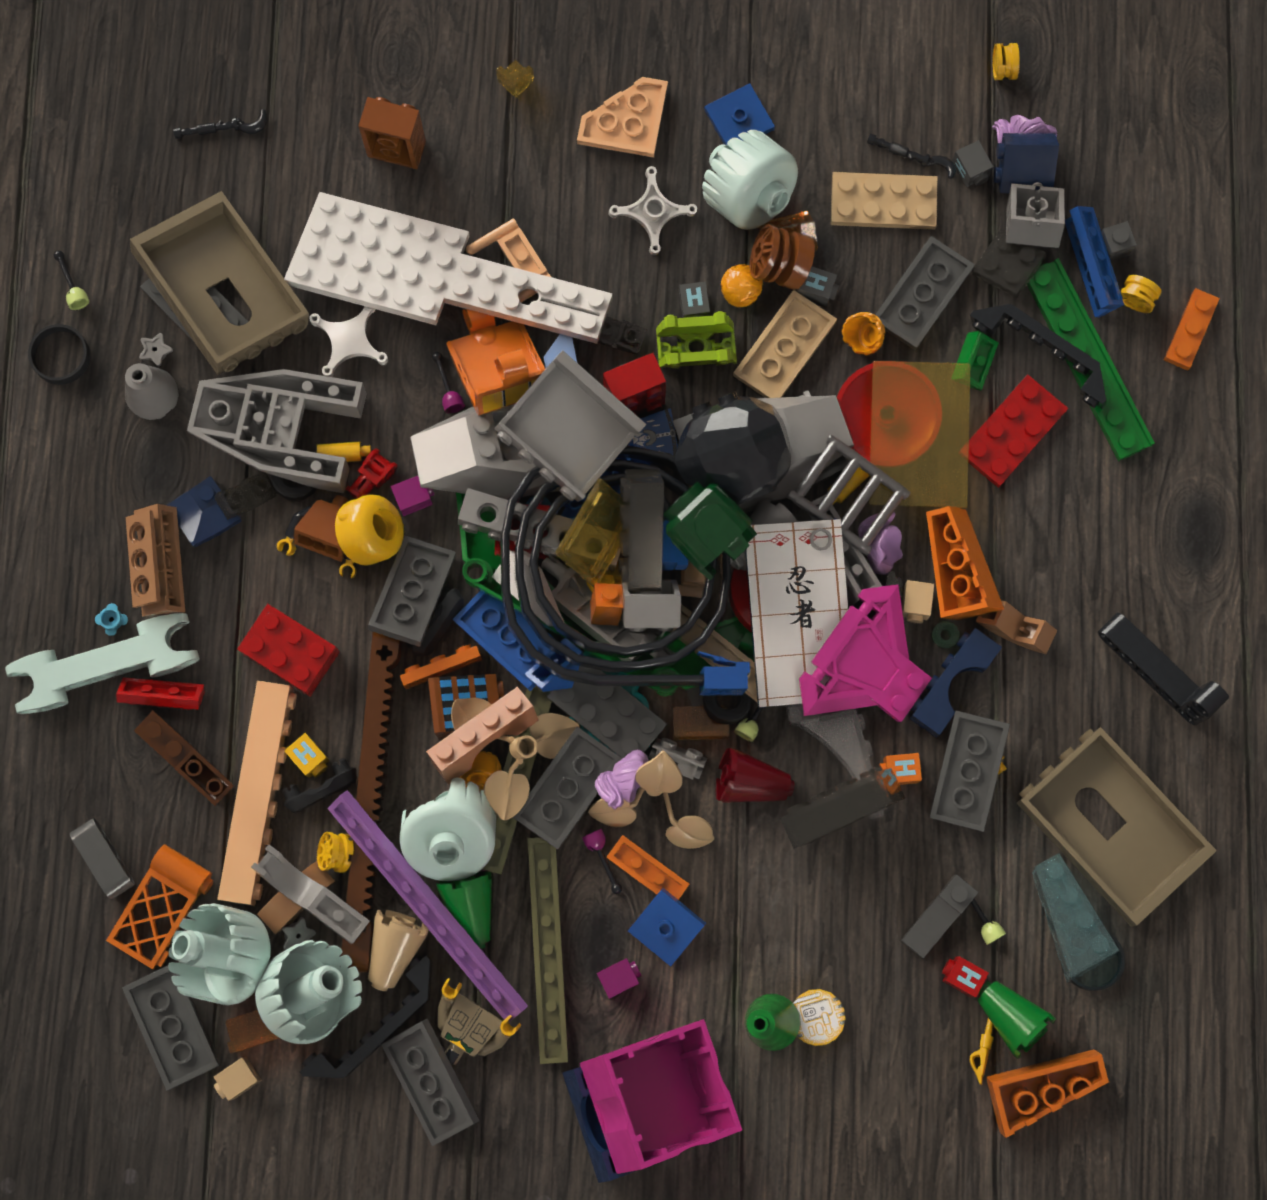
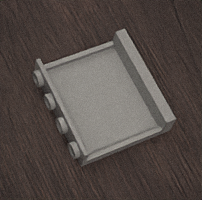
[494,351,646,502]

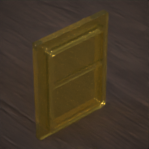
[554,478,639,587]

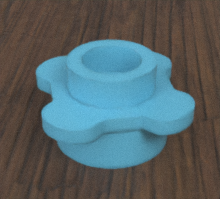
[95,603,128,636]

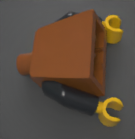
[277,495,357,579]

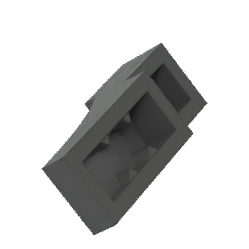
[901,874,978,959]

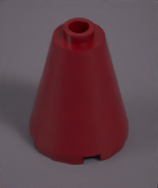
[715,748,795,803]

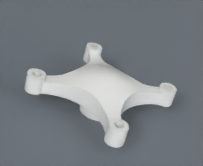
[609,166,697,256]
[310,306,388,377]

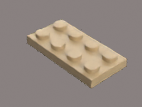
[831,172,937,230]
[733,290,837,398]

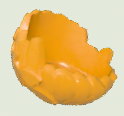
[721,264,763,308]
[842,312,885,355]
[459,751,502,791]

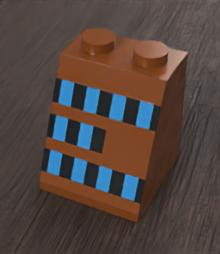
[428,674,505,740]

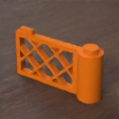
[106,844,214,969]

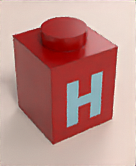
[942,956,989,998]

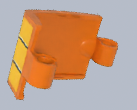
[447,309,545,416]

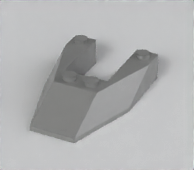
[187,369,367,493]
[673,395,854,513]
[410,404,561,499]

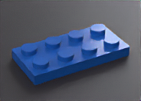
[453,590,553,691]

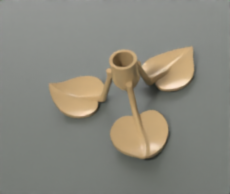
[451,698,580,821]
[588,750,714,849]

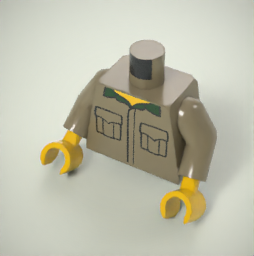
[438,978,521,1066]

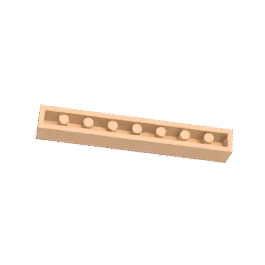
[217,681,297,906]

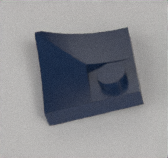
[167,476,242,548]

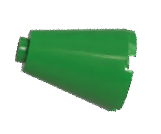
[436,871,492,949]
[977,981,1056,1059]
[745,994,801,1051]

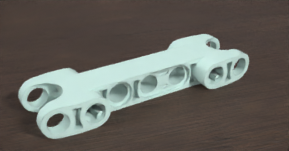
[5,613,200,714]

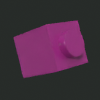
[391,476,435,516]
[597,958,641,999]

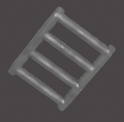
[787,435,911,555]

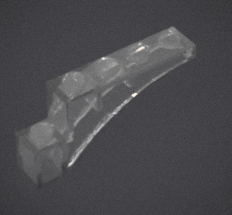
[784,704,887,820]

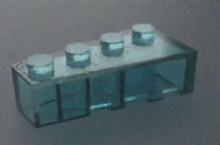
[1032,853,1119,983]

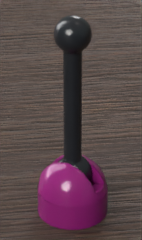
[432,352,465,414]
[582,828,622,894]

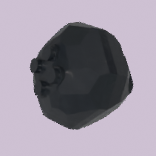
[675,391,791,505]

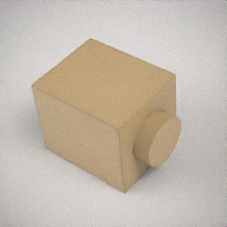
[902,580,934,623]
[214,1057,262,1101]

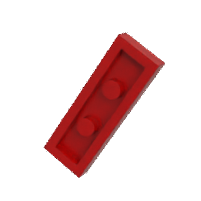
[116,677,205,710]

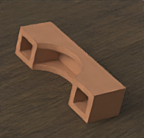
[426,687,539,785]

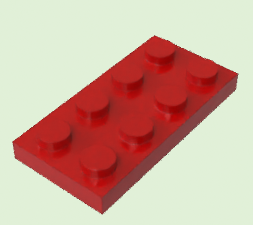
[958,374,1068,488]

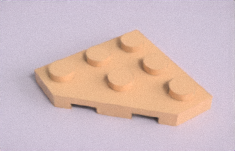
[577,77,668,158]

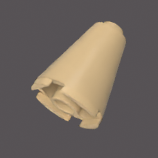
[368,910,429,991]

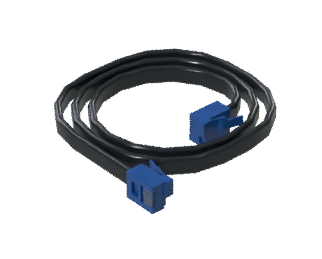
[500,446,750,695]

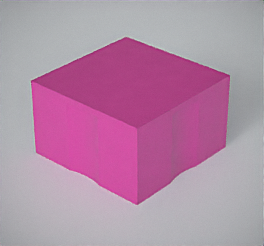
[580,1019,742,1174]

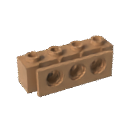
[126,504,185,618]

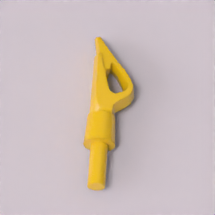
[969,1018,994,1085]

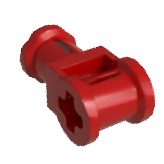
[345,448,398,499]

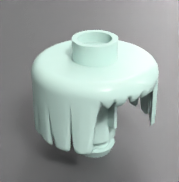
[702,130,798,230]
[400,778,496,881]
[168,903,271,1005]
[255,940,362,1044]

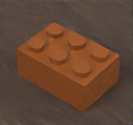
[358,97,426,170]

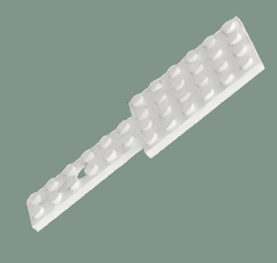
[284,192,613,344]

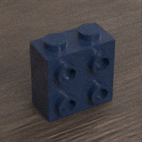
[994,133,1059,193]

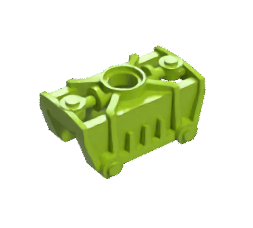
[656,311,737,369]

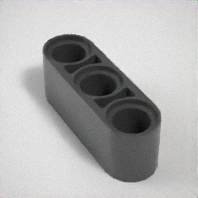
[69,818,135,900]

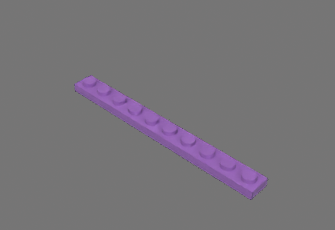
[327,790,528,1022]

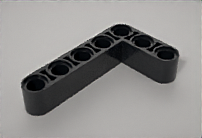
[1098,613,1229,725]

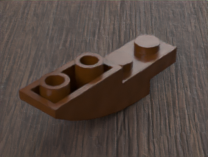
[134,710,234,806]

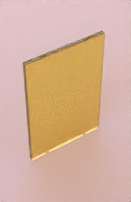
[869,361,970,508]

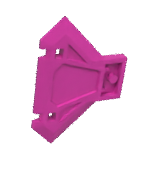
[799,585,932,722]

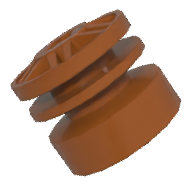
[749,224,815,290]

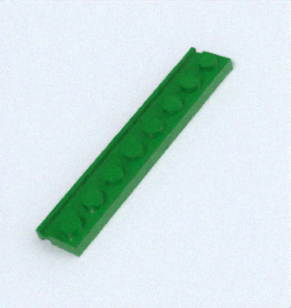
[1023,258,1155,461]

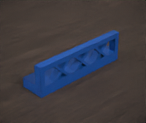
[1065,206,1124,317]

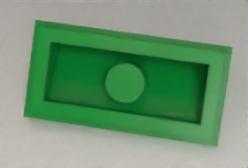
[951,331,999,391]

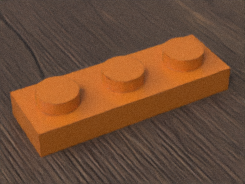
[1164,288,1220,371]
[400,645,482,690]
[606,835,690,900]

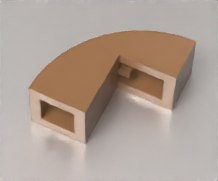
[976,601,1057,654]
[257,861,335,935]

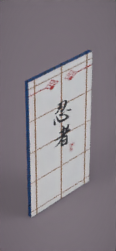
[745,518,848,708]

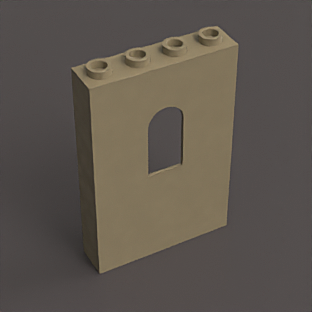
[130,191,309,375]
[1017,727,1217,927]

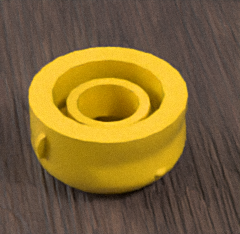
[335,494,404,566]

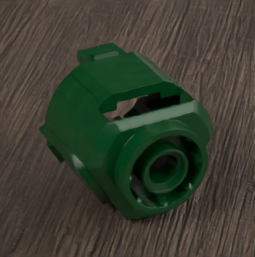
[663,482,757,580]

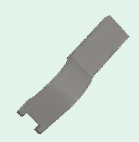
[251,844,370,944]

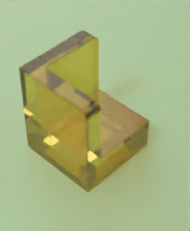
[496,60,534,98]

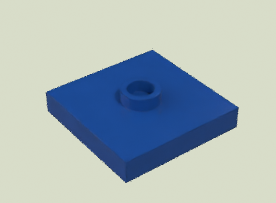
[704,83,775,145]
[628,888,706,967]

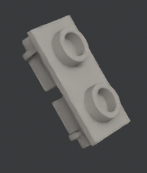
[648,738,708,780]

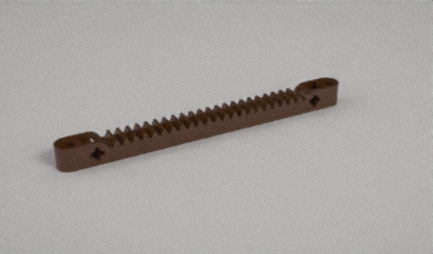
[340,632,402,973]

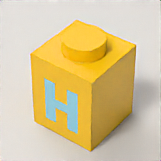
[284,733,330,778]

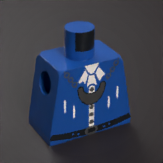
[627,408,678,465]

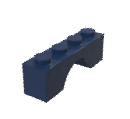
[910,628,1002,738]
[562,1066,635,1183]

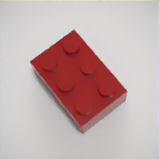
[603,353,666,416]
[237,603,340,697]

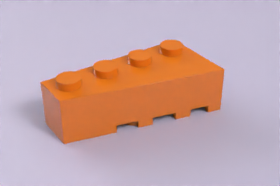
[926,506,1004,620]
[986,1049,1109,1138]

